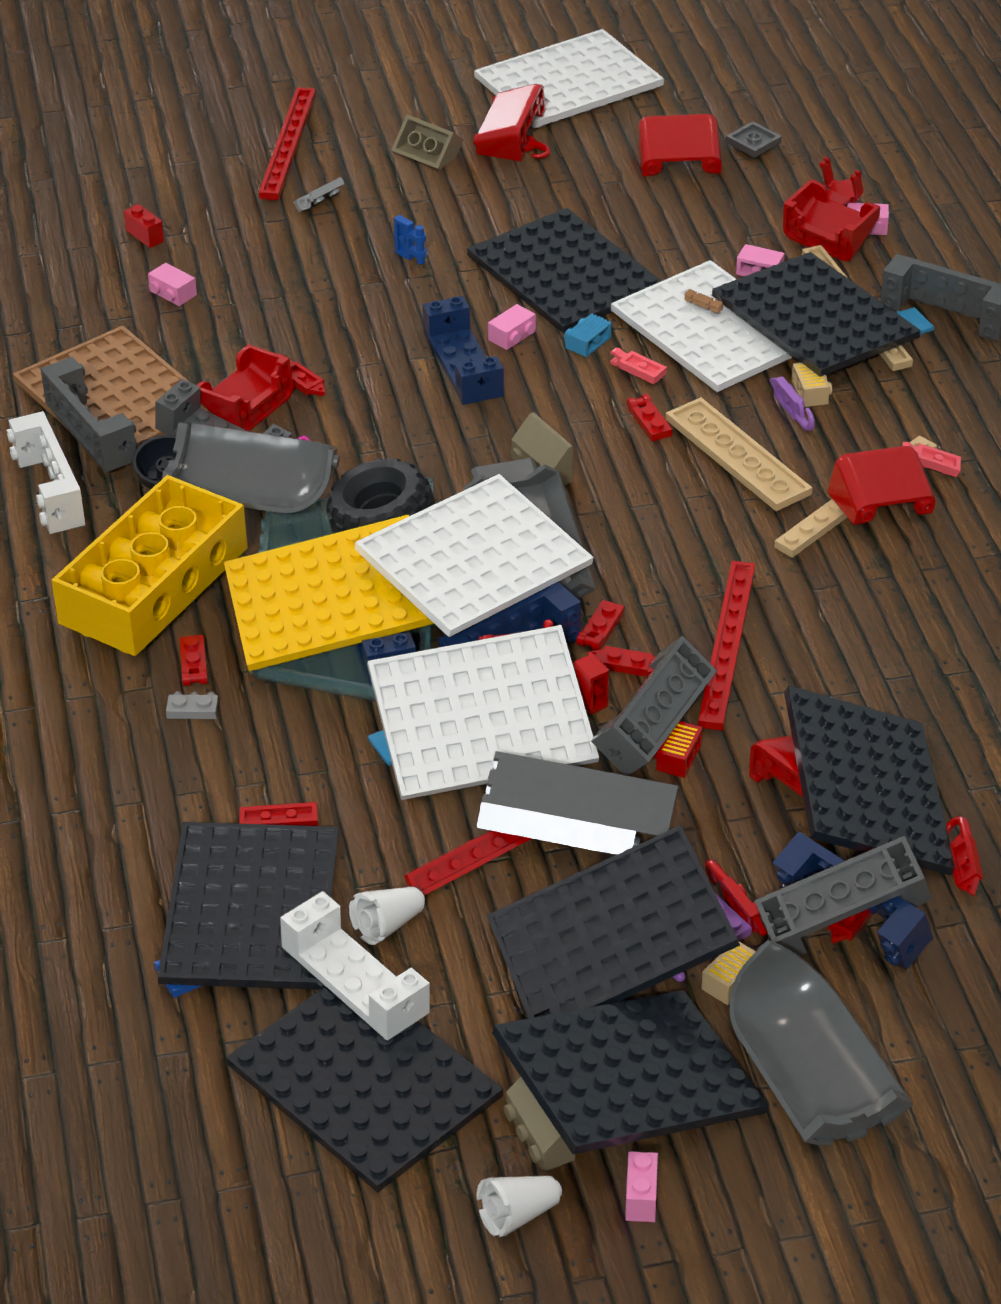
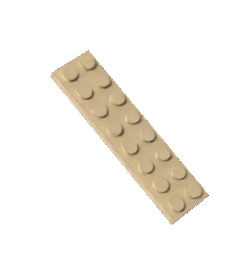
[666,397,812,511]

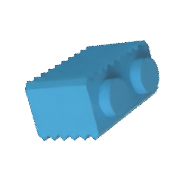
[564,313,611,358]

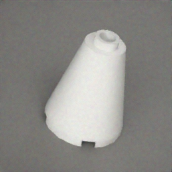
[349,887,425,945]
[477,1176,562,1237]

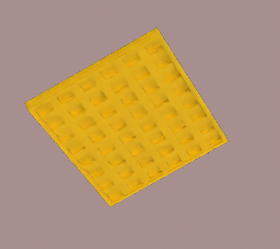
[224,515,434,671]

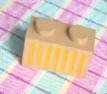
[792,363,832,407]
[702,942,756,1005]

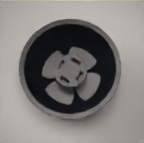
[132,435,177,490]

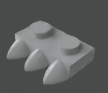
[166,691,219,719]

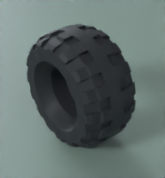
[326,458,435,534]

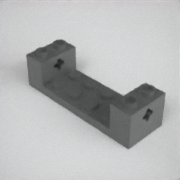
[880,254,1001,341]
[40,357,138,473]
[155,378,292,438]
[591,636,717,776]
[754,836,932,956]

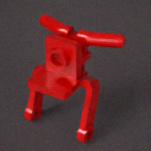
[819,157,864,206]

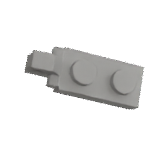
[293,177,345,213]

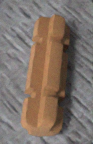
[684,289,723,314]

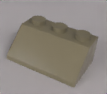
[391,115,464,170]
[510,412,573,486]
[504,1076,575,1172]

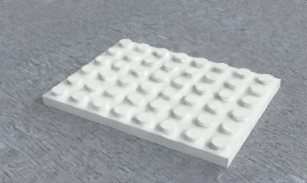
[474,29,664,128]
[611,260,793,392]
[355,474,594,637]
[367,625,599,800]

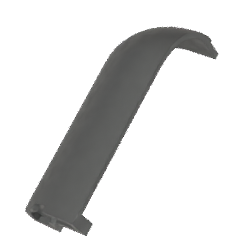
[162,421,340,513]
[729,940,913,1145]

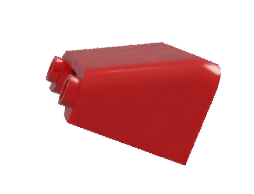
[473,84,546,162]
[638,114,722,176]
[783,179,880,262]
[197,344,293,431]
[827,446,936,525]
[749,735,805,808]

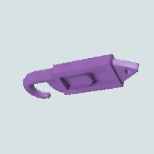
[770,376,815,431]

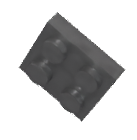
[726,121,782,158]

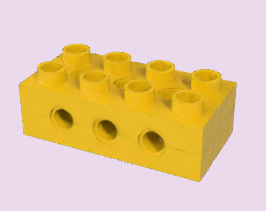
[51,475,248,656]

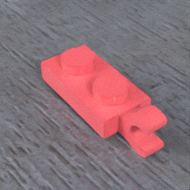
[610,348,667,384]
[903,442,961,477]

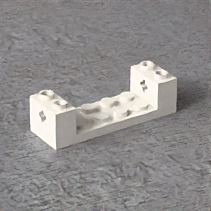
[6,411,85,534]
[280,891,430,1041]

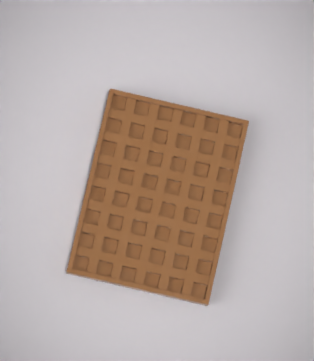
[13,326,211,447]

